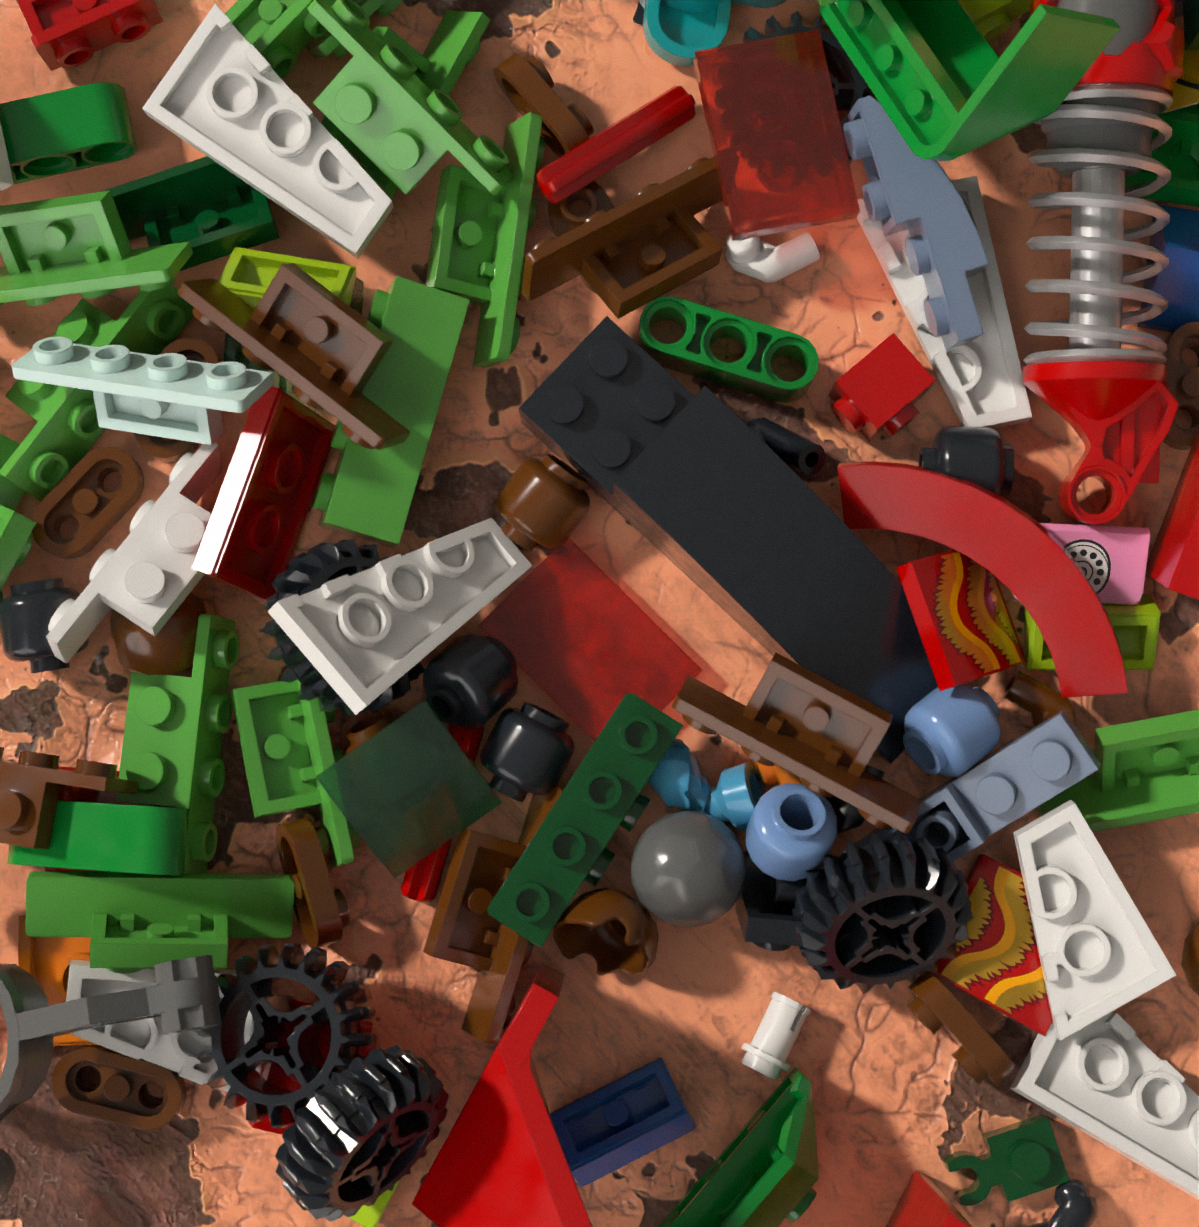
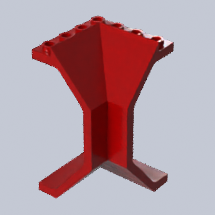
[412,962,973,1227]

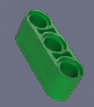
[0,82,137,184]
[638,296,819,403]
[7,801,190,876]

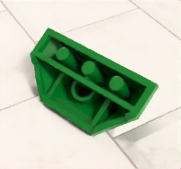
[658,1066,819,1227]

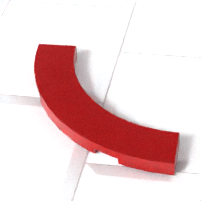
[837,461,1128,698]

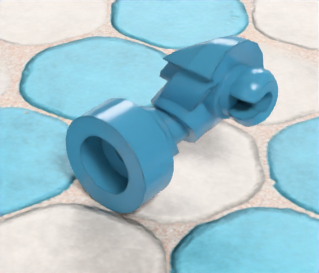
[648,738,766,831]

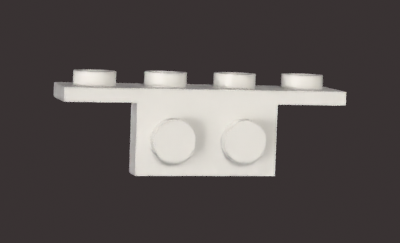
[46,443,222,663]

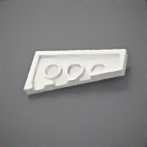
[851,176,1032,429]

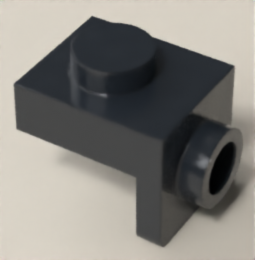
[735,850,804,951]

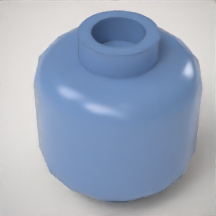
[903,684,1001,777]
[746,783,837,881]

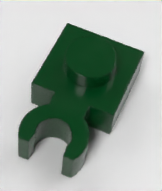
[943,1114,1070,1206]

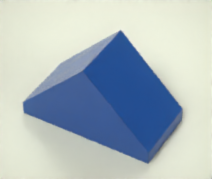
[1138,204,1199,332]

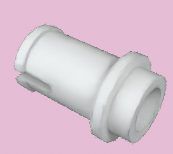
[741,991,811,1081]

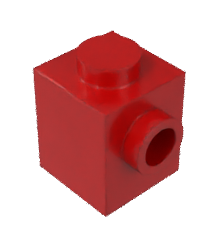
[829,333,936,441]

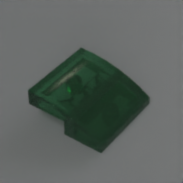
[316,698,502,878]

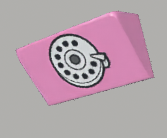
[1013,523,1150,605]

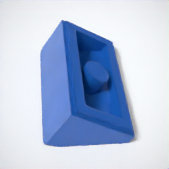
[550,1057,696,1186]

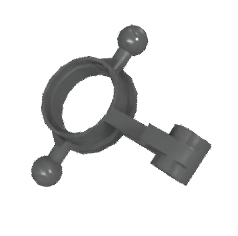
[0,955,222,1197]

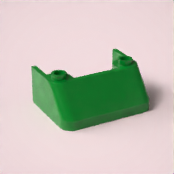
[819,0,1121,161]

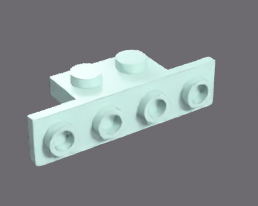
[11,337,274,445]

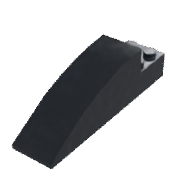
[519,316,965,764]

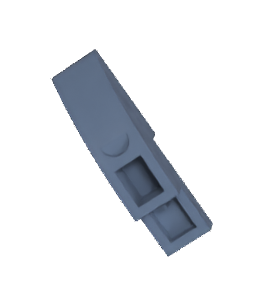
[843,96,989,350]
[841,710,1101,861]

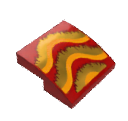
[896,550,1027,691]
[931,853,1053,1036]

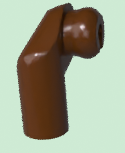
[1003,670,1078,729]

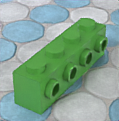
[312,276,470,547]

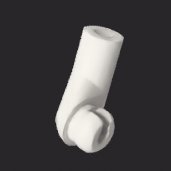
[725,227,820,283]

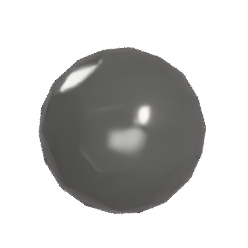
[631,811,747,927]

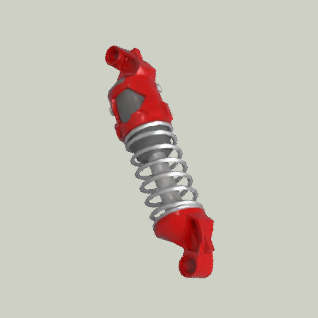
[1023,0,1184,525]

